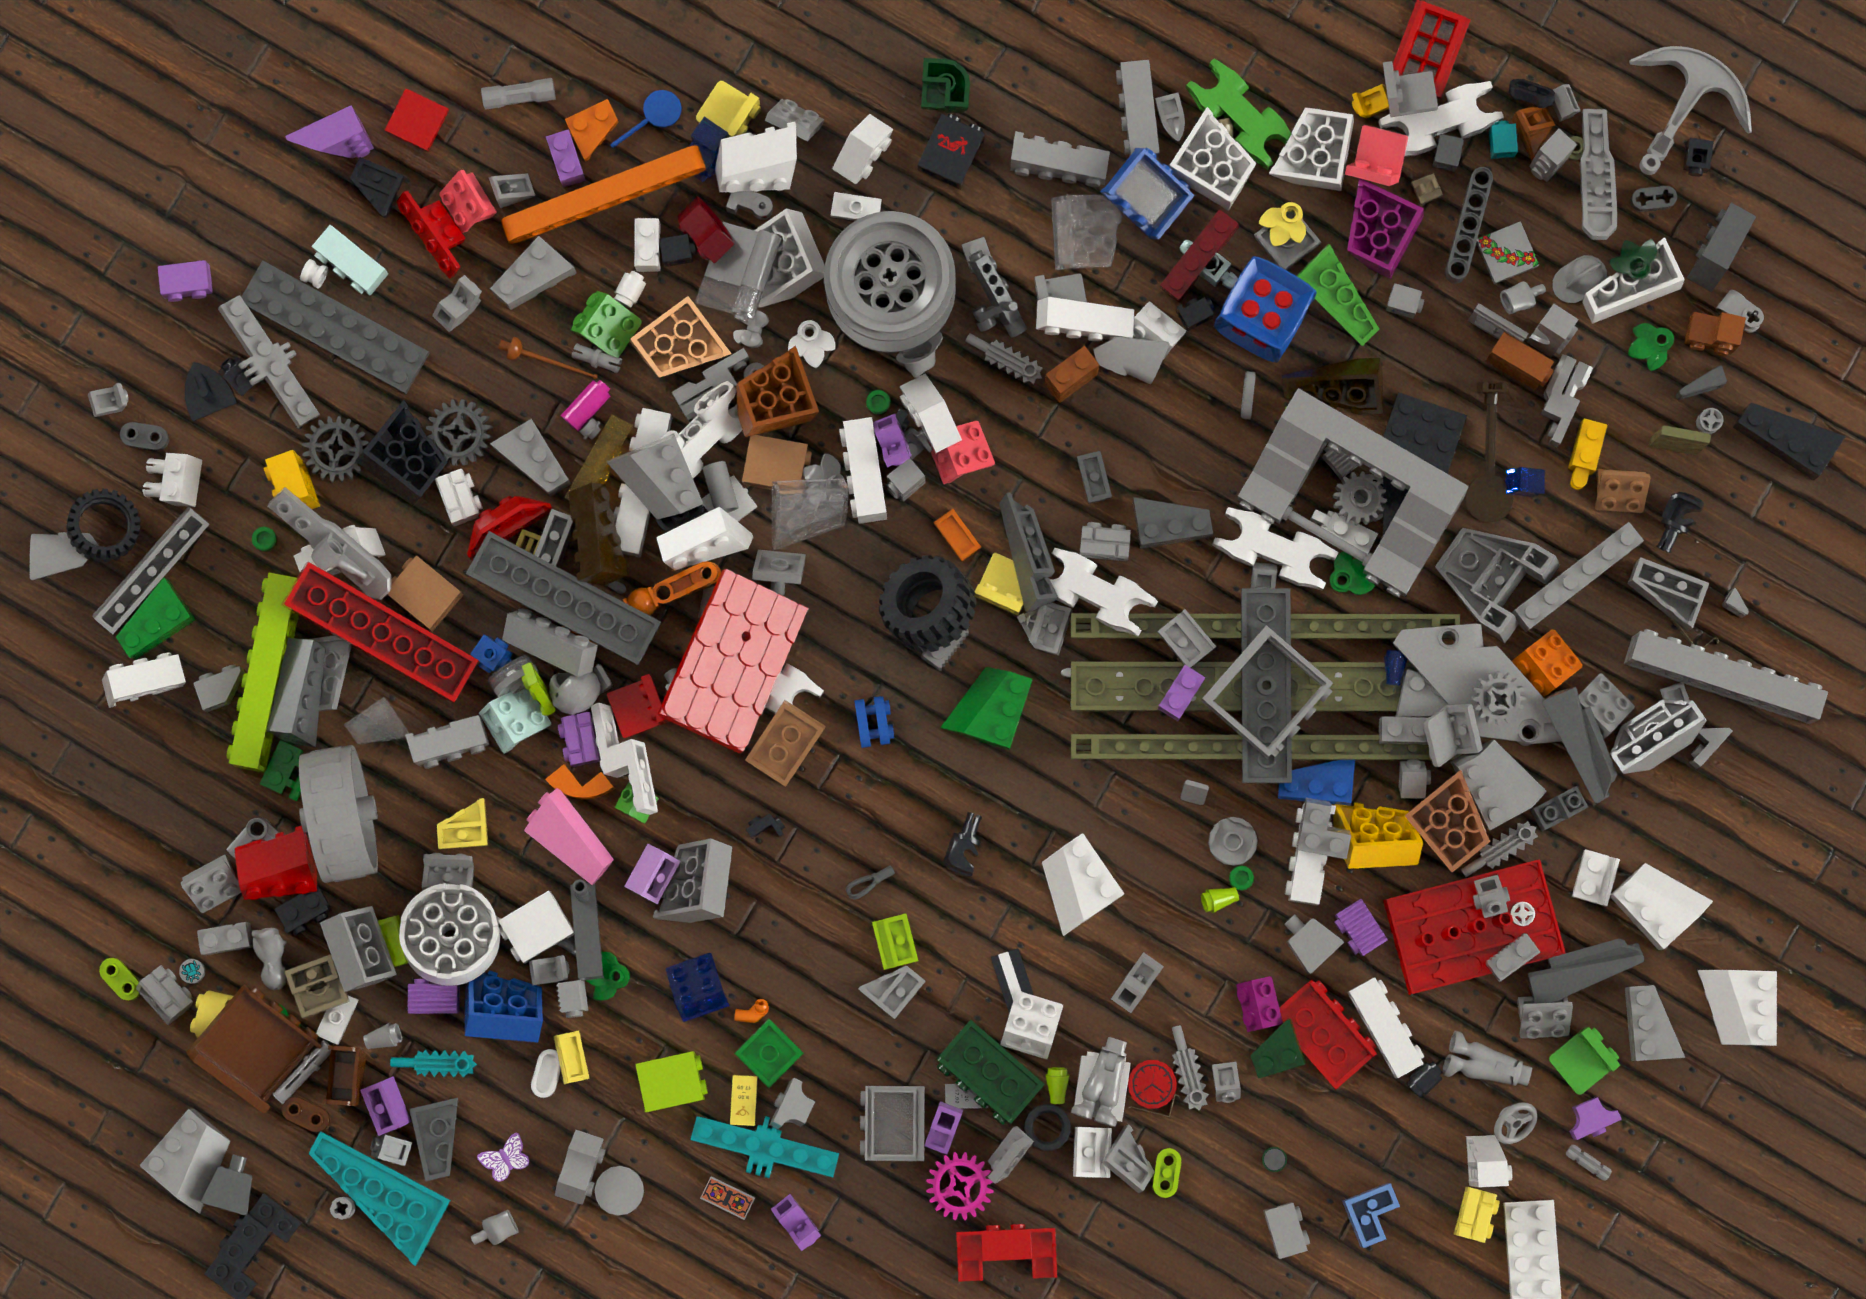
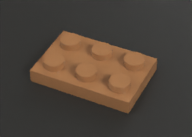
[745,700,826,787]

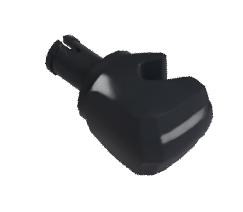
[1656,492,1704,553]
[944,812,982,877]

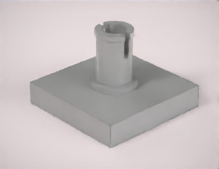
[752,550,806,596]

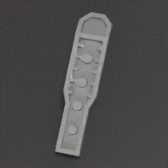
[1580,109,1617,240]
[267,487,391,600]

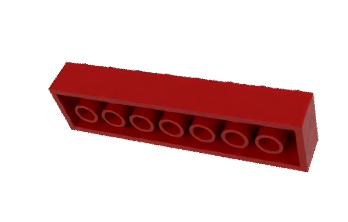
[281,562,479,702]

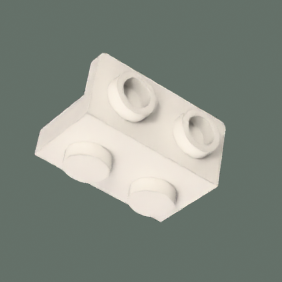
[1133,301,1186,359]

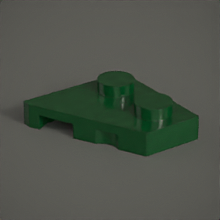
[1250,1018,1306,1079]

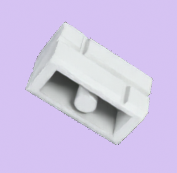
[634,218,661,272]
[435,469,483,526]

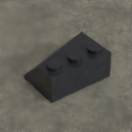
[356,400,447,506]

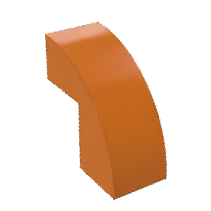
[545,764,615,799]

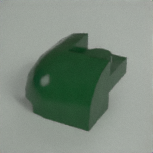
[921,58,970,113]

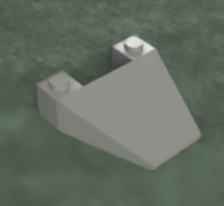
[1435,528,1560,643]

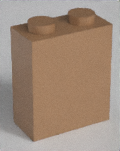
[742,435,812,495]
[387,555,463,632]

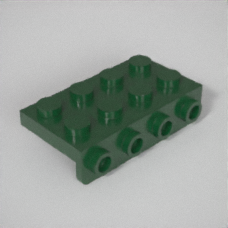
[935,1020,1045,1125]

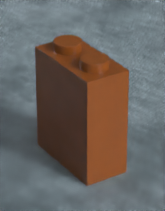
[1486,332,1554,390]
[1045,346,1099,403]

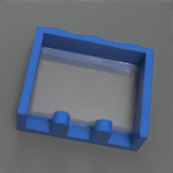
[1100,147,1195,239]

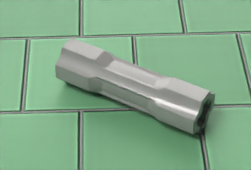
[481,78,556,110]

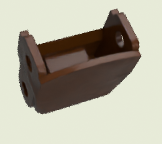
[323,1045,366,1106]

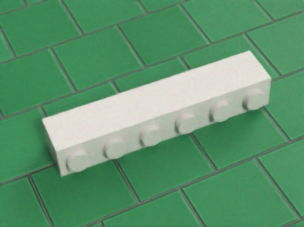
[614,408,673,557]

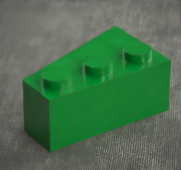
[116,577,195,660]

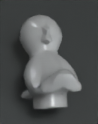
[252,928,287,990]

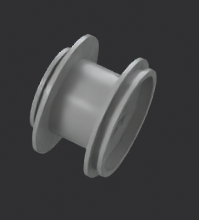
[824,211,956,353]

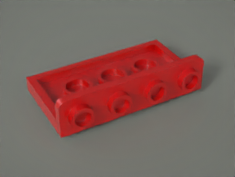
[1279,979,1377,1090]

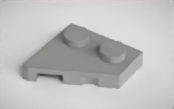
[858,966,926,1019]
[1102,1124,1155,1193]

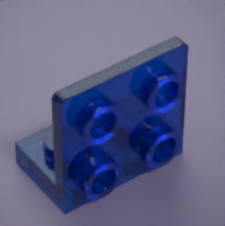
[665,953,729,1022]

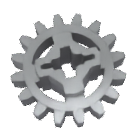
[1471,671,1526,725]

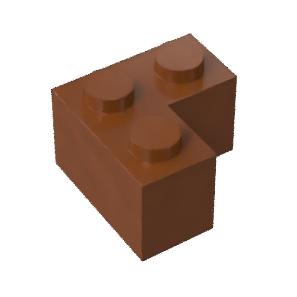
[1684,312,1746,356]

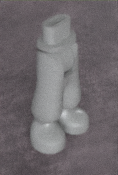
[1442,1031,1532,1086]
[1071,1037,1127,1127]

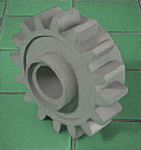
[1332,472,1387,526]

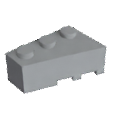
[490,236,577,310]
[406,715,490,769]

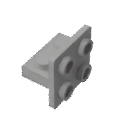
[181,854,241,913]
[1517,996,1573,1039]

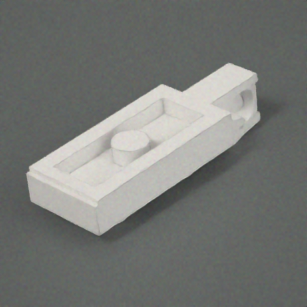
[1310,510,1378,554]

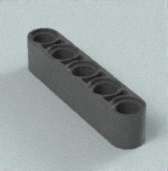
[1444,167,1493,284]

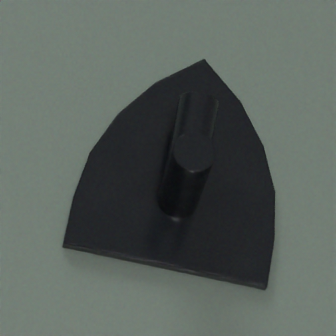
[185,362,237,422]

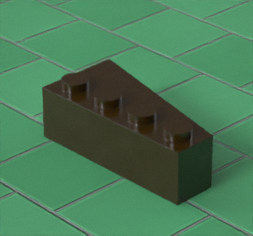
[568,482,628,585]

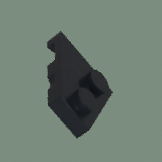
[350,157,405,218]

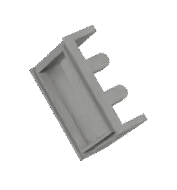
[860,1086,925,1161]

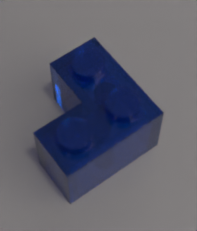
[689,116,729,182]

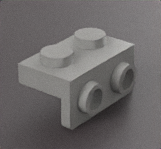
[422,853,474,891]

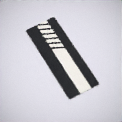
[991,948,1034,1014]

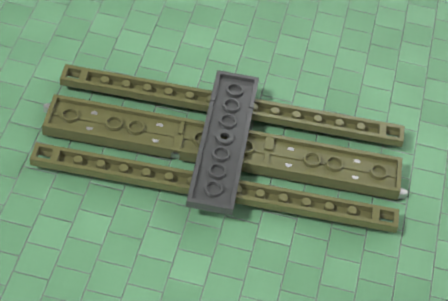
[1061,588,1462,783]

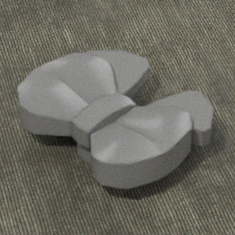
[733,309,769,348]

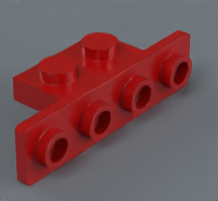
[397,190,466,279]

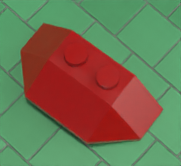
[467,496,553,561]

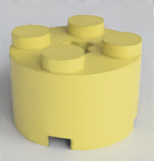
[190,991,233,1039]

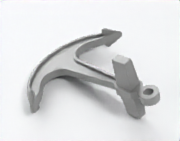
[1629,46,1752,175]

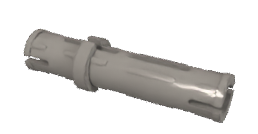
[272,1040,331,1104]

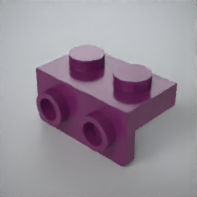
[1236,976,1283,1032]

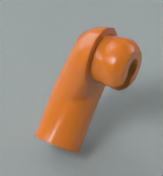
[734,999,769,1023]

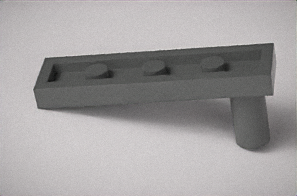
[570,879,604,981]

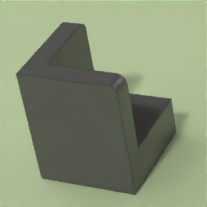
[1432,134,1464,172]

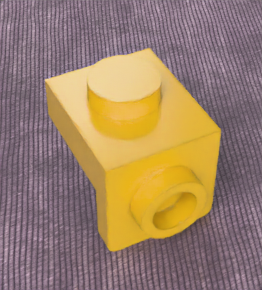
[1352,84,1389,118]

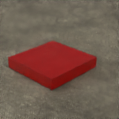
[385,88,449,152]

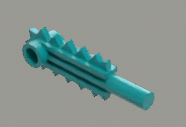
[390,1050,477,1078]

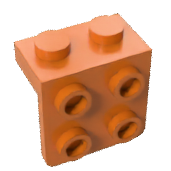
[1511,630,1582,698]

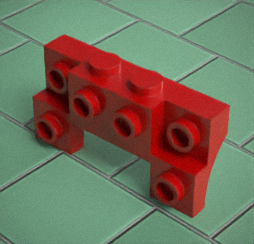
[956,1224,1057,1282]

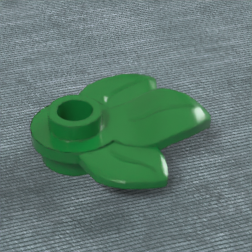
[1628,323,1674,371]
[1330,551,1375,595]
[586,952,630,1000]

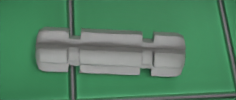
[1566,1145,1612,1181]

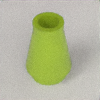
[1201,887,1239,913]
[1045,1067,1070,1104]

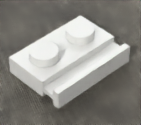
[1572,849,1620,907]
[1073,1127,1112,1178]

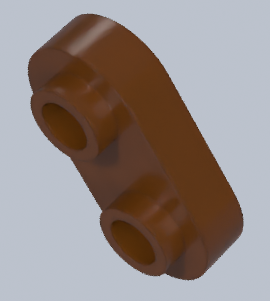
[282,1097,330,1132]

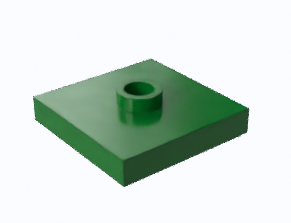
[734,1019,804,1088]

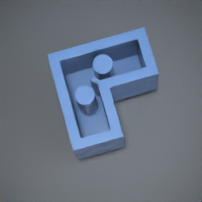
[1342,1183,1400,1248]

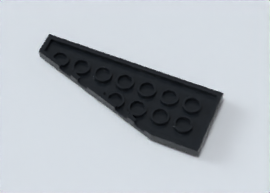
[1382,392,1467,597]

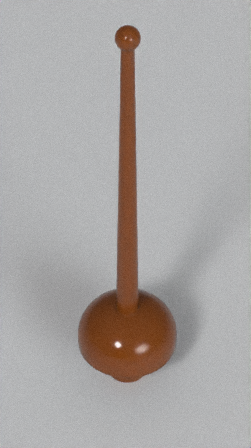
[498,336,598,379]

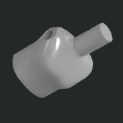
[1500,281,1546,314]
[471,1209,519,1245]

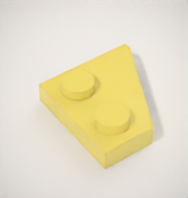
[437,798,488,849]

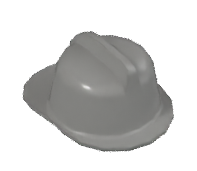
[1552,255,1607,303]
[896,331,943,378]

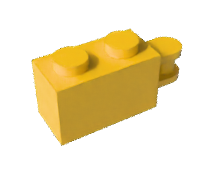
[1568,418,1607,490]

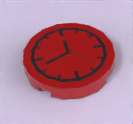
[1128,1060,1177,1109]

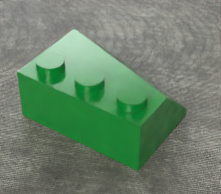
[940,667,1032,751]

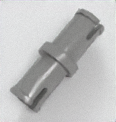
[572,343,622,373]

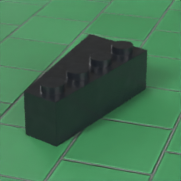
[1733,403,1846,481]

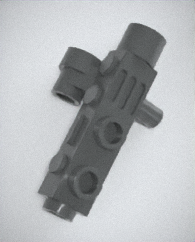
[968,250,1027,338]

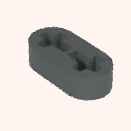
[1630,186,1677,212]

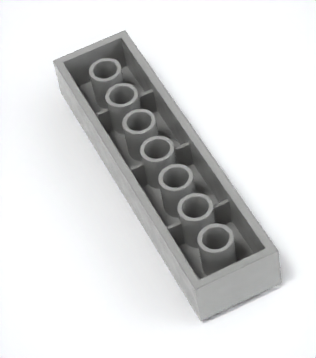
[1624,629,1828,724]

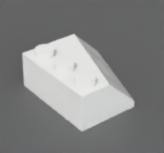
[656,507,753,571]
[1042,833,1124,936]

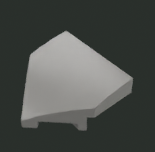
[1017,603,1073,656]

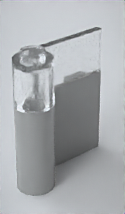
[695,222,782,323]

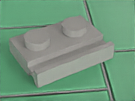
[1157,609,1216,668]

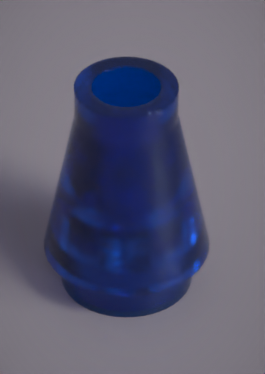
[1384,650,1408,686]

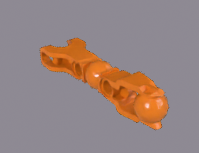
[562,561,721,644]

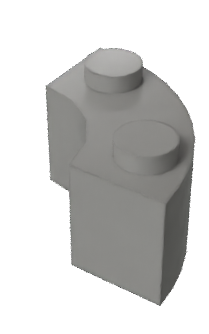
[555,1130,606,1205]

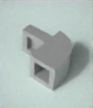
[432,275,482,332]
[1111,952,1164,1013]

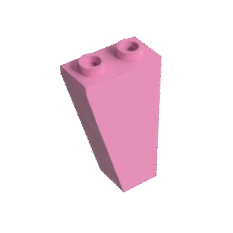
[524,788,614,885]

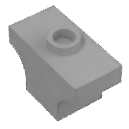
[769,1078,815,1129]

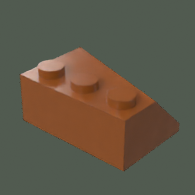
[736,346,819,437]

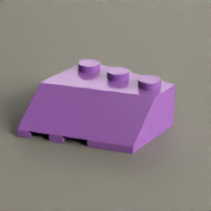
[285,106,374,158]

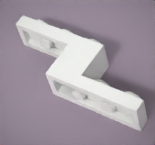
[591,703,658,815]

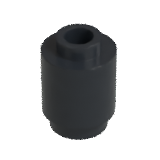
[1406,1061,1442,1098]

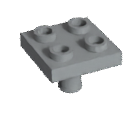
[765,99,824,141]

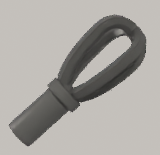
[846,865,895,900]

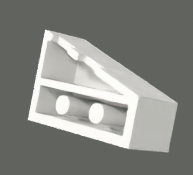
[294,525,386,575]
[1466,1135,1512,1187]

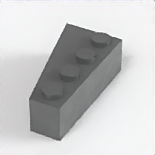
[266,638,325,747]

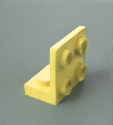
[974,553,1023,616]

